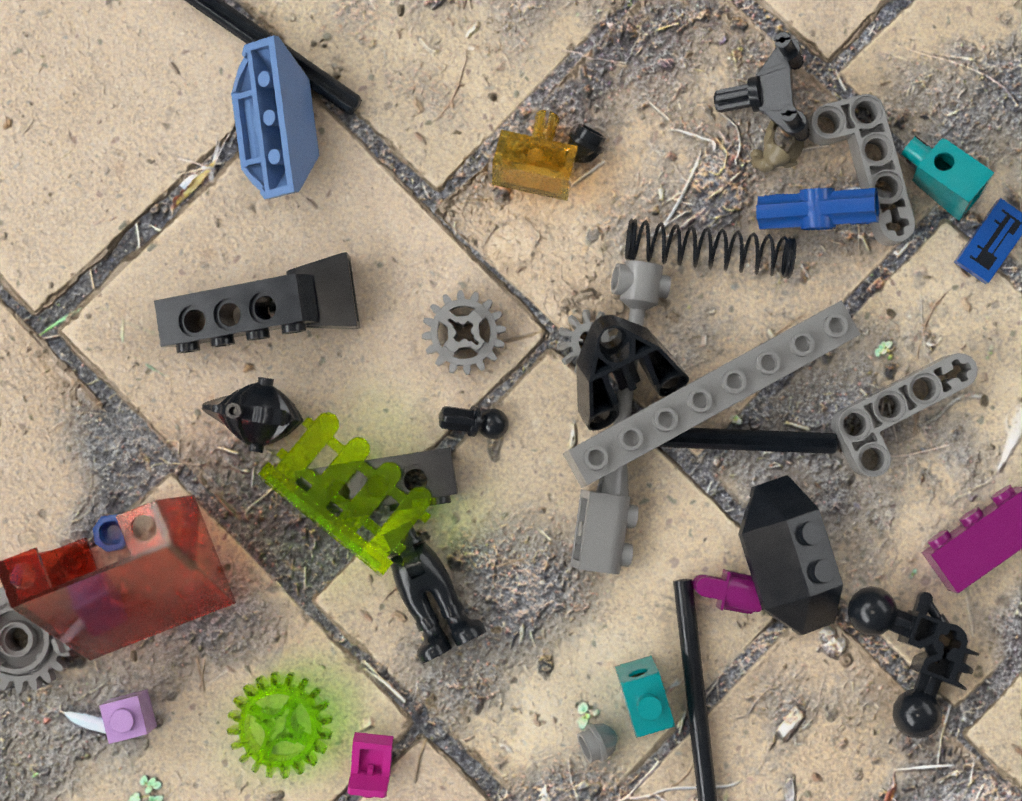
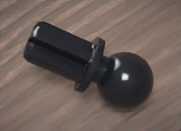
[438,406,509,439]

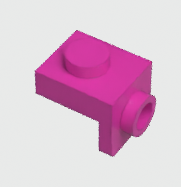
[347,732,394,798]

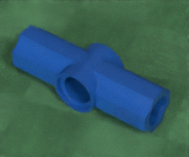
[756,188,880,230]

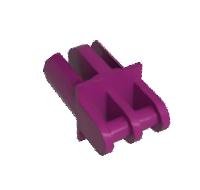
[693,569,762,614]

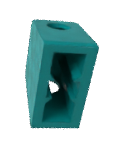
[901,136,994,221]
[614,655,675,738]

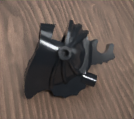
[202,377,304,453]

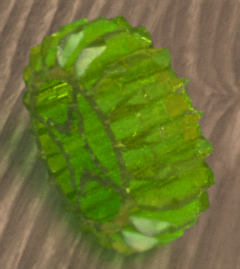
[227,671,333,779]

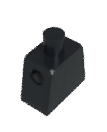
[268,252,360,329]

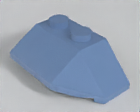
[231,35,319,200]

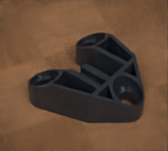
[576,315,689,431]

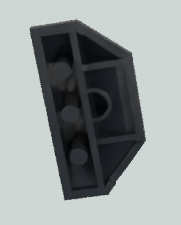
[738,475,843,635]

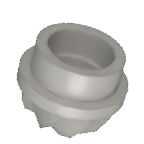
[577,723,617,763]

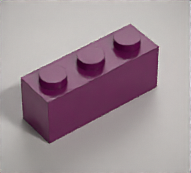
[921,485,1022,593]

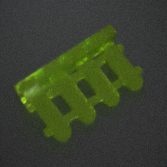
[258,412,432,577]

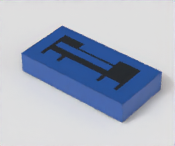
[954,198,1022,284]

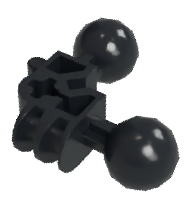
[848,586,979,739]

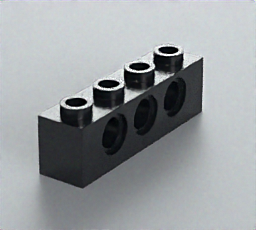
[154,273,319,354]
[295,447,458,524]

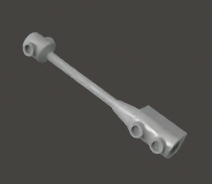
[570,260,671,574]

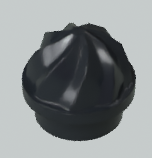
[567,123,606,163]

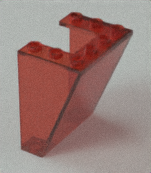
[0,495,236,661]

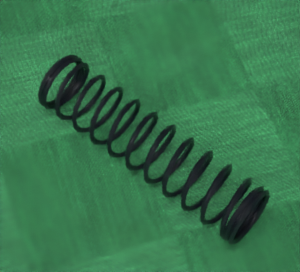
[625,218,797,279]

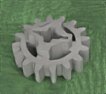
[422,290,506,375]

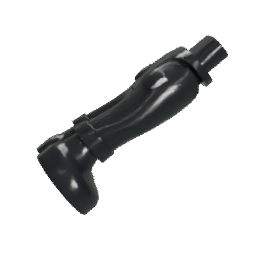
[383,521,486,664]

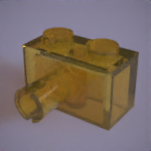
[492,110,578,201]

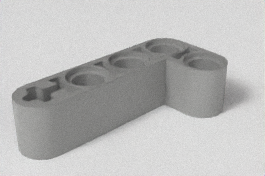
[808,94,915,246]
[831,353,978,477]

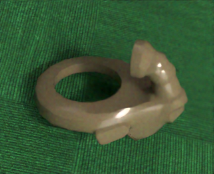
[750,120,804,173]

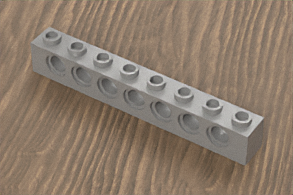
[563,300,861,488]

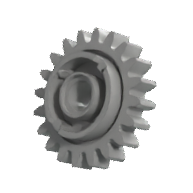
[0,583,77,693]

